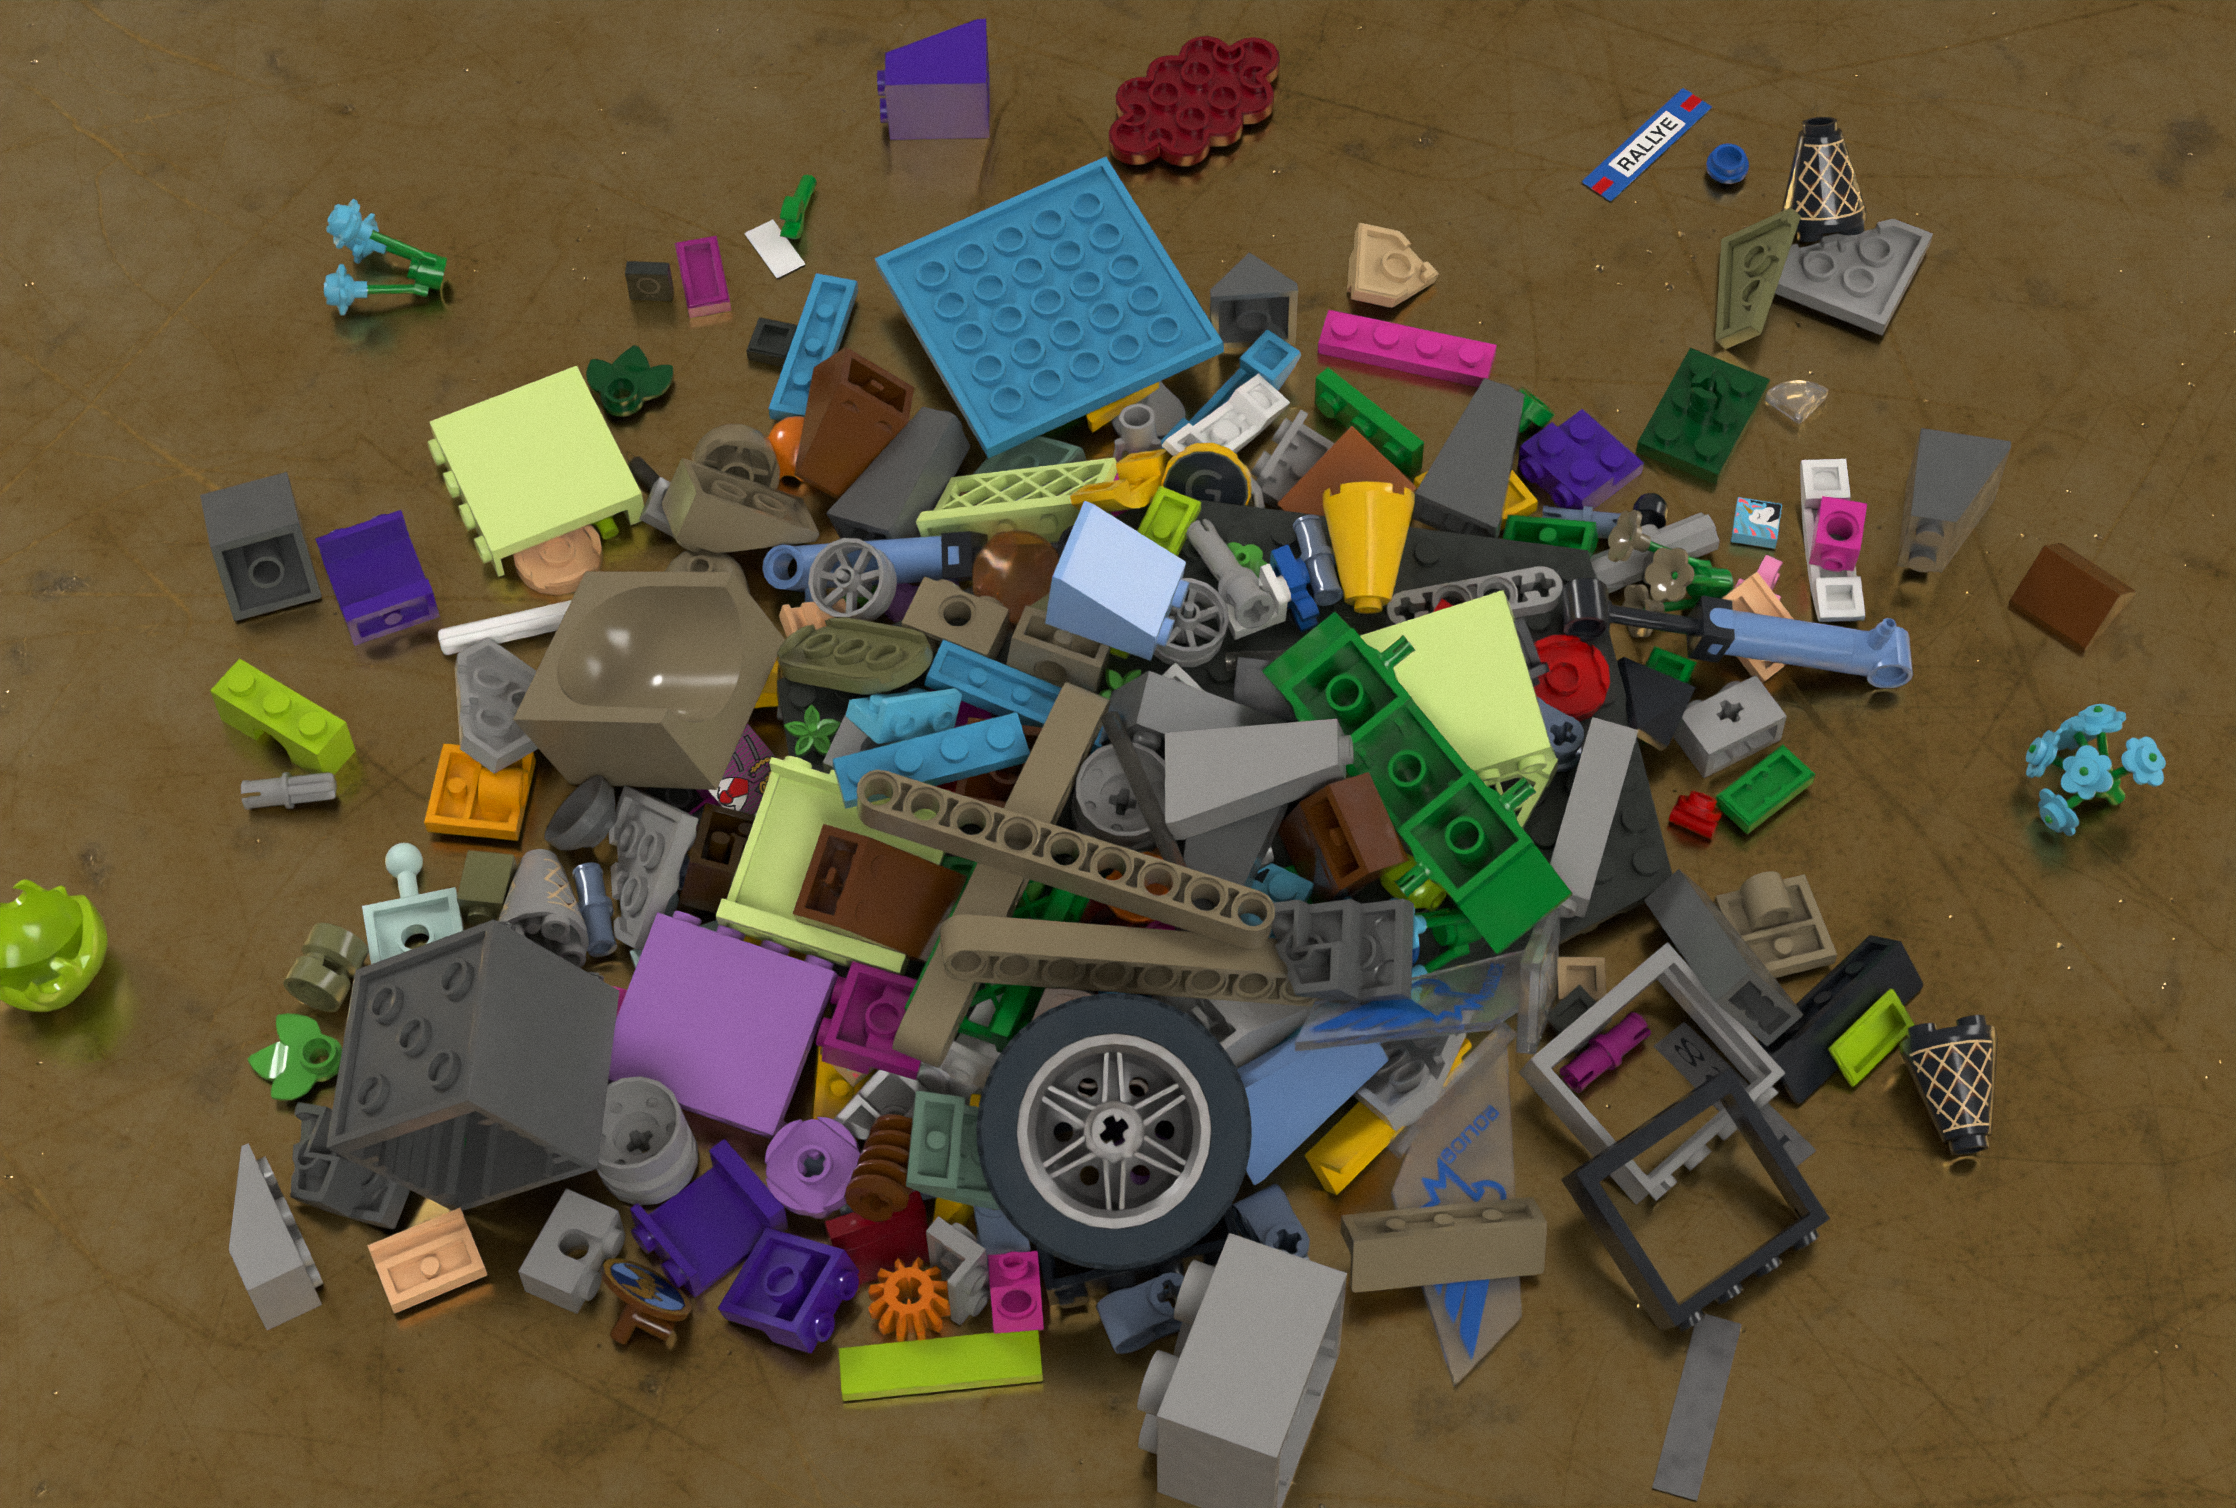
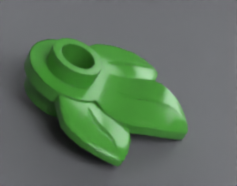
[248,1013,342,1101]

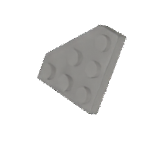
[1775,219,1933,335]
[455,638,539,774]
[609,785,699,951]
[1353,988,1475,1131]

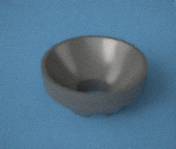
[544,775,617,851]

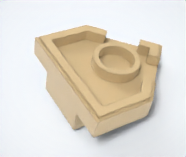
[1347,223,1439,308]

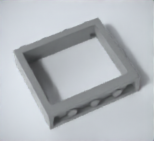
[1519,942,1785,1205]

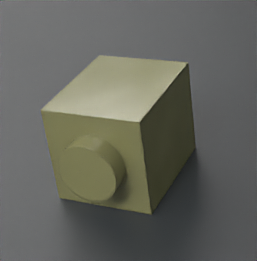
[457,850,517,926]

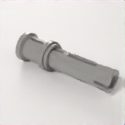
[1186,519,1275,629]

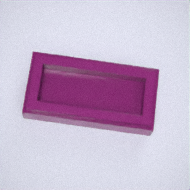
[675,236,731,318]

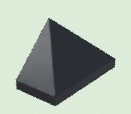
[1617,657,1696,751]

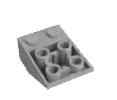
[1151,995,1325,1069]
[229,1143,324,1330]

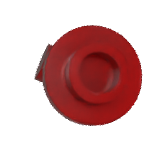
[1668,791,1722,839]

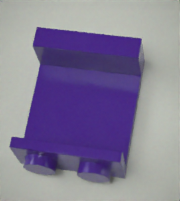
[315,510,440,646]
[630,1139,788,1298]

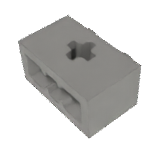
[1674,675,1787,778]

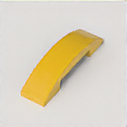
[1070,448,1173,513]

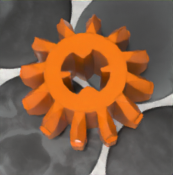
[868,1257,951,1342]

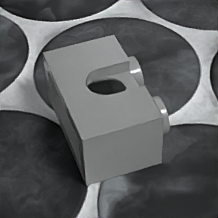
[518,1188,625,1314]

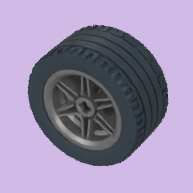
[976,993,1252,1270]

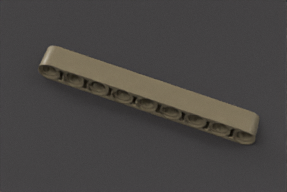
[892,682,1111,1068]
[857,770,1275,949]
[940,914,1364,1009]

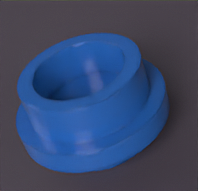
[1706,143,1749,184]

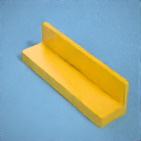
[1304,1038,1472,1195]

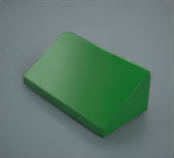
[1502,515,1598,559]

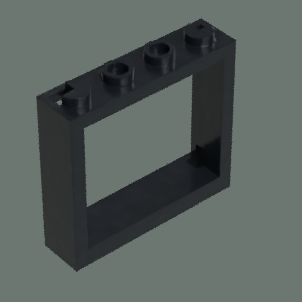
[1561,1068,1830,1332]
[1036,1116,1239,1308]

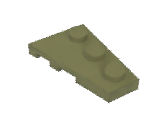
[1715,207,1801,349]

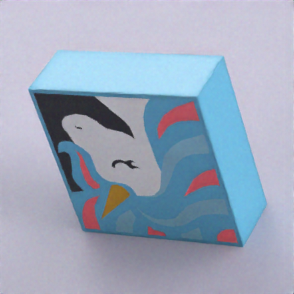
[1731,497,1782,549]

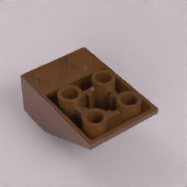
[794,347,914,500]
[1278,772,1409,904]
[793,824,967,964]

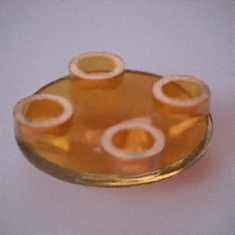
[972,530,1060,622]

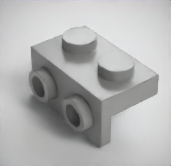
[1250,410,1334,510]
[926,1216,991,1325]

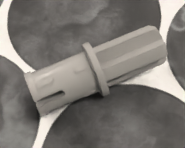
[241,772,337,810]

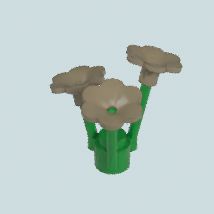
[1608,509,1734,638]

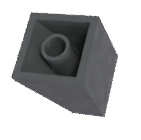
[1897,428,2011,573]
[200,472,322,621]

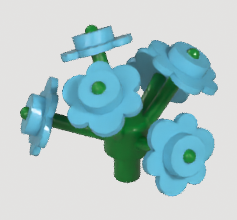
[2026,704,2166,836]

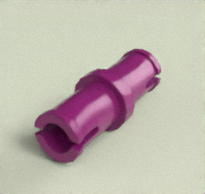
[1560,1011,1651,1093]

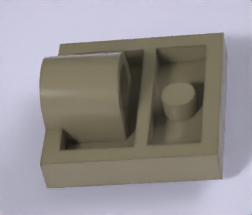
[1714,871,1837,978]

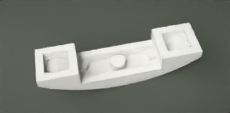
[1162,373,1290,456]
[1800,459,1865,622]

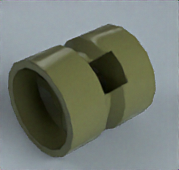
[283,923,369,1012]

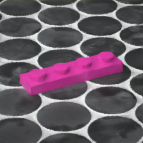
[1318,310,1497,387]

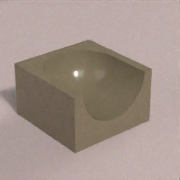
[513,571,785,790]

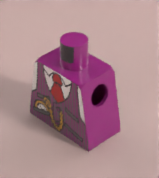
[688,724,776,832]

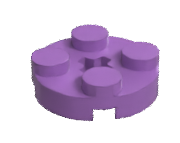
[765,1117,861,1219]

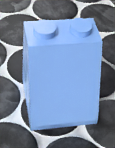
[1045,501,1190,661]

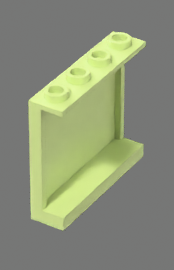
[427,366,644,577]
[1360,590,1557,787]
[716,756,946,976]

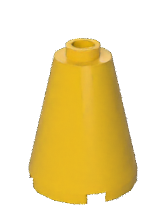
[1323,482,1415,614]

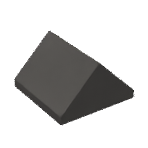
[1210,252,1298,349]

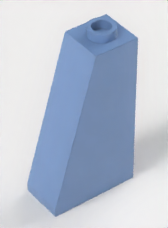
[1237,1004,1389,1185]

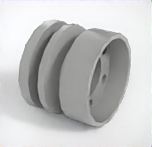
[1071,742,1167,853]
[597,1076,698,1205]

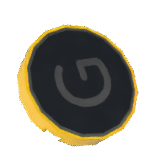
[1161,443,1252,506]

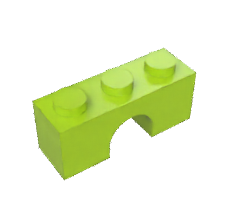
[210,658,356,775]

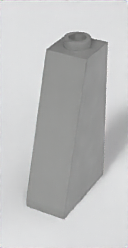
[1550,717,1638,918]
[1165,719,1354,840]

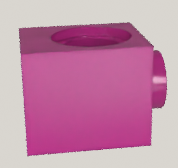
[1809,496,1867,572]
[988,1251,1044,1334]

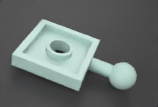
[362,843,464,964]

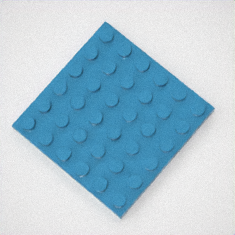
[875,157,1224,459]

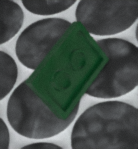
[1636,348,1770,485]

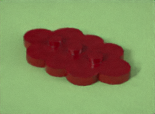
[1108,36,1280,166]

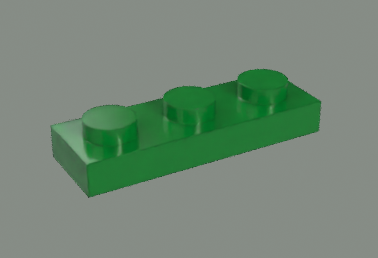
[1314,367,1424,478]

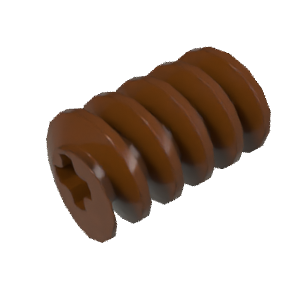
[844,1114,913,1222]

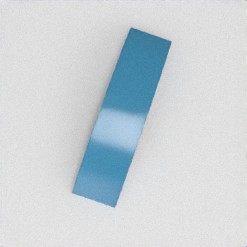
[1161,329,1301,449]

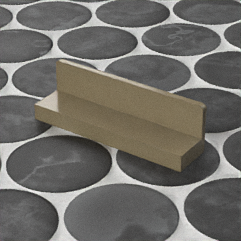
[1340,1197,1547,1292]

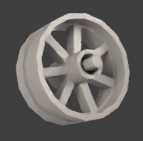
[808,538,897,622]
[1154,578,1229,667]

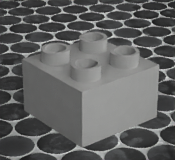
[1137,1233,1347,1508]

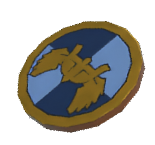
[600,1258,692,1344]

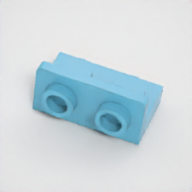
[846,688,962,744]

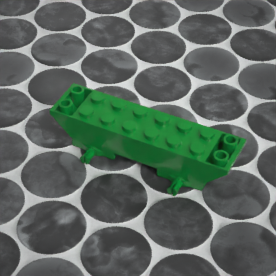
[1262,612,1573,955]

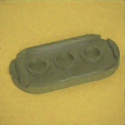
[777,617,933,695]

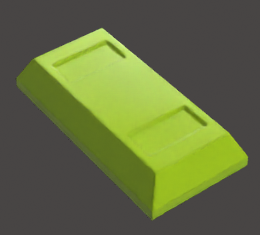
[1828,989,1915,1087]

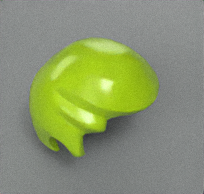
[0,879,108,1012]

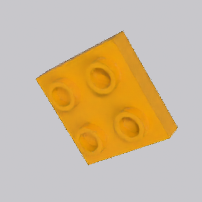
[424,743,536,841]

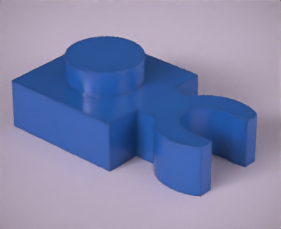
[1270,545,1320,632]

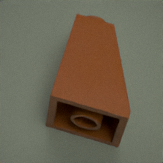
[1277,426,1417,516]

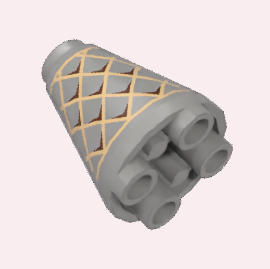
[498,849,589,968]

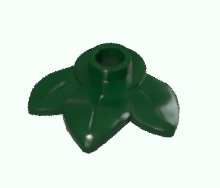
[586,345,674,416]

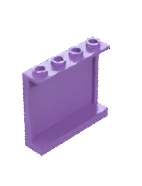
[608,911,838,1140]

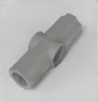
[1590,512,1720,593]

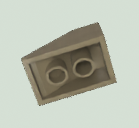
[661,458,819,553]

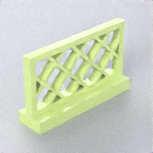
[916,457,1117,546]

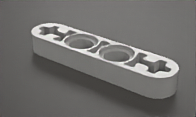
[1385,566,1563,627]

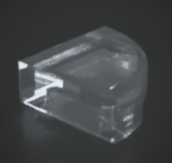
[1765,380,1828,424]

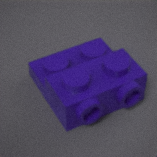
[1518,409,1644,510]
[718,1227,859,1354]

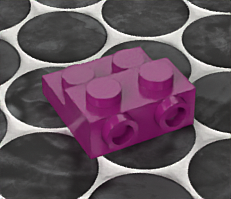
[816,961,922,1080]

